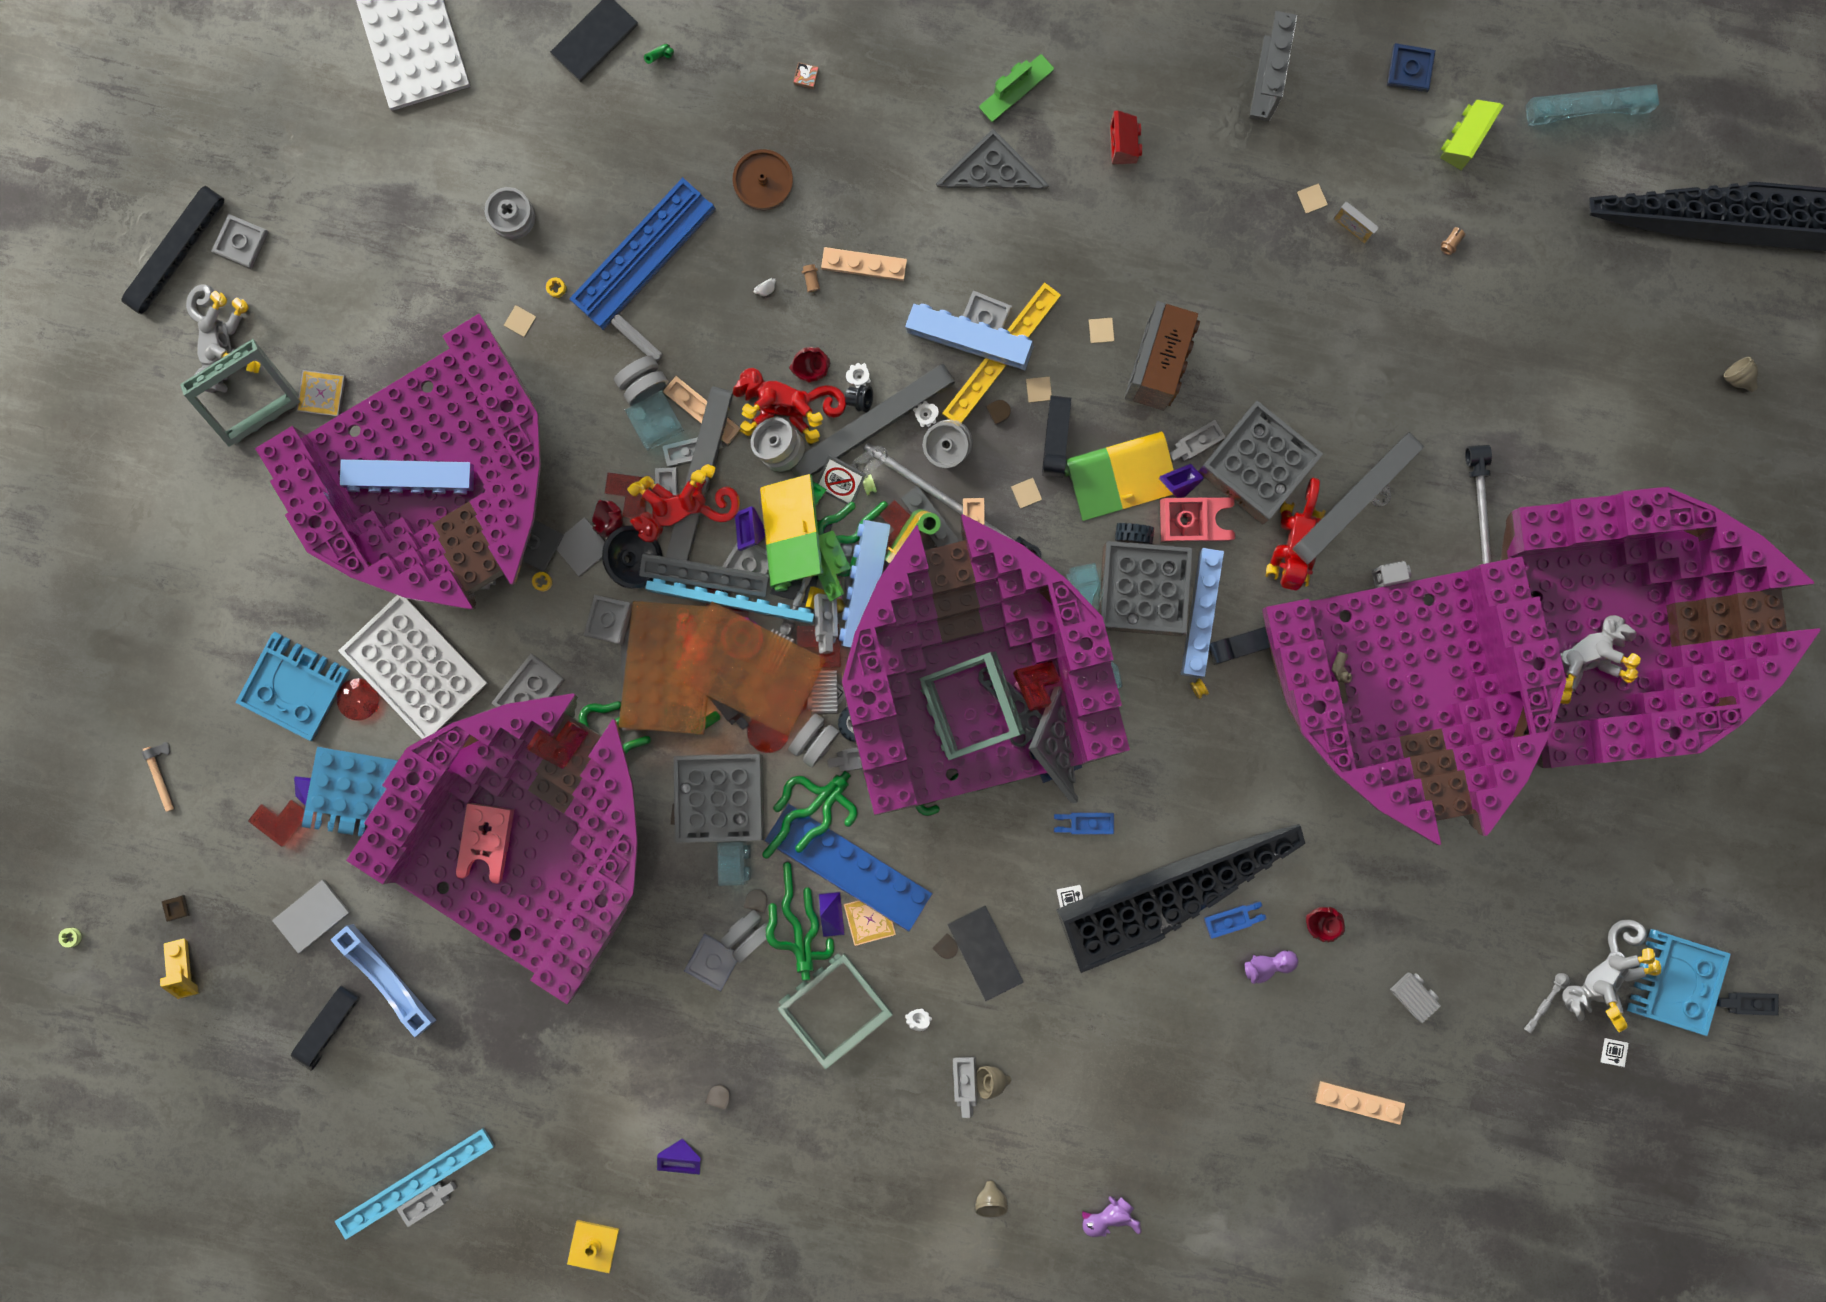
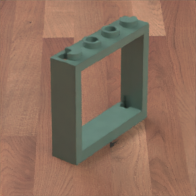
[180,339,300,447]
[920,651,1025,760]
[777,953,893,1070]

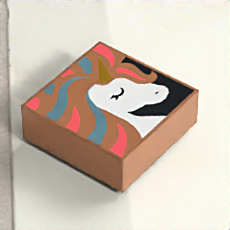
[793,62,819,89]

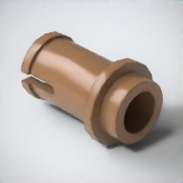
[1441,227,1466,255]
[802,264,820,292]

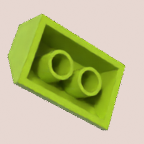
[1440,100,1504,170]

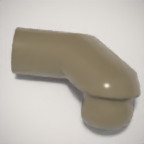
[1332,652,1352,684]

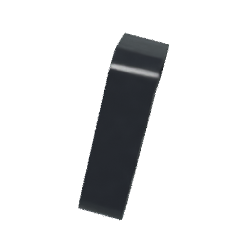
[1042,395,1071,478]
[1209,627,1270,665]
[978,667,1042,748]
[291,986,360,1071]

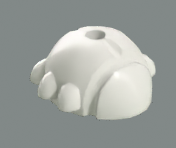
[753,278,776,297]
[846,363,871,388]
[913,401,939,427]
[905,1009,932,1031]

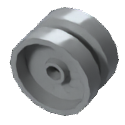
[484,187,536,240]
[613,355,668,406]
[751,417,805,472]
[922,419,973,468]
[788,713,840,768]
[719,909,768,964]

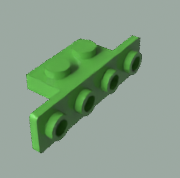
[979,54,1054,122]
[818,531,851,601]

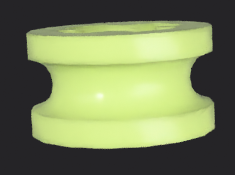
[863,474,877,495]
[59,928,82,947]

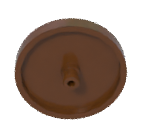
[733,149,793,211]

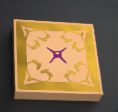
[844,901,896,946]

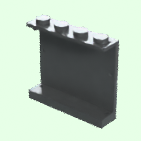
[1249,11,1297,121]

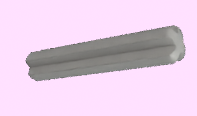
[611,314,662,362]

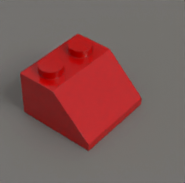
[1110,110,1142,164]

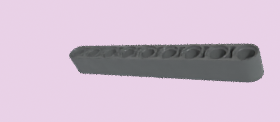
[791,364,956,478]
[666,386,734,561]
[1292,432,1424,564]

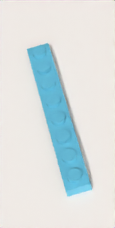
[645,578,815,624]
[335,1128,495,1240]

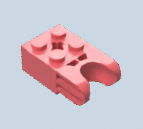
[1160,498,1235,542]
[456,803,515,884]

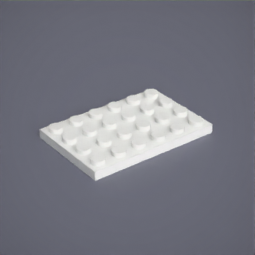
[356,0,470,111]
[338,595,488,739]

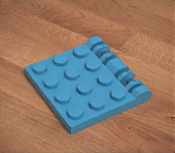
[235,632,350,741]
[302,747,398,837]
[1627,929,1731,1036]

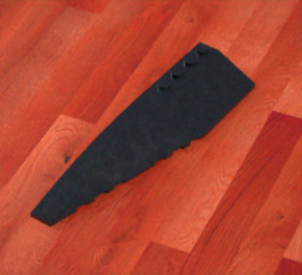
[1588,182,1826,251]
[1056,824,1306,973]

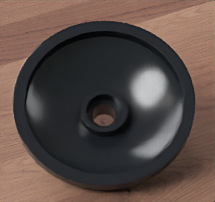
[602,525,663,589]

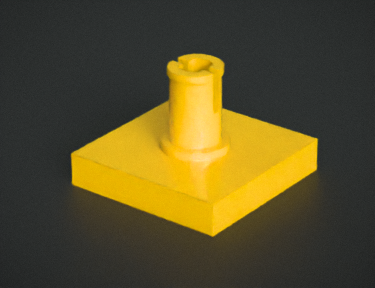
[567,1220,619,1273]

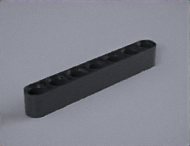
[121,186,225,314]

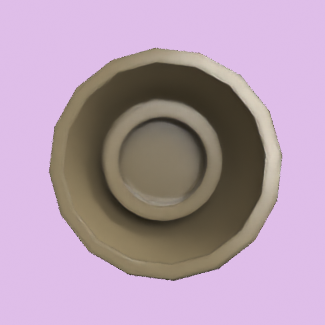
[1724,357,1758,392]
[976,1066,1011,1099]
[975,1181,1008,1217]

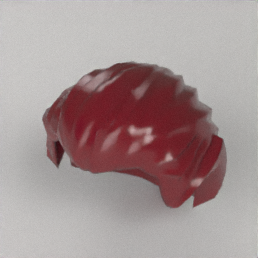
[789,347,831,383]
[592,499,623,537]
[1306,907,1345,943]

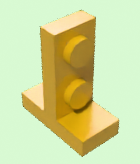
[160,939,199,999]

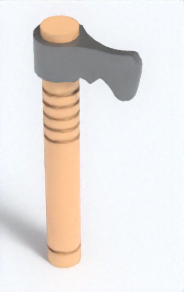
[142,742,174,812]

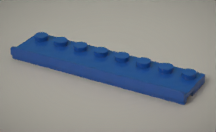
[569,177,716,330]
[764,803,932,932]

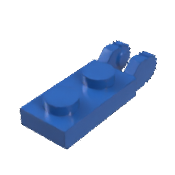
[1054,813,1114,834]
[1204,902,1267,939]

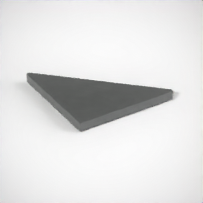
[936,129,1049,189]
[1029,686,1078,803]

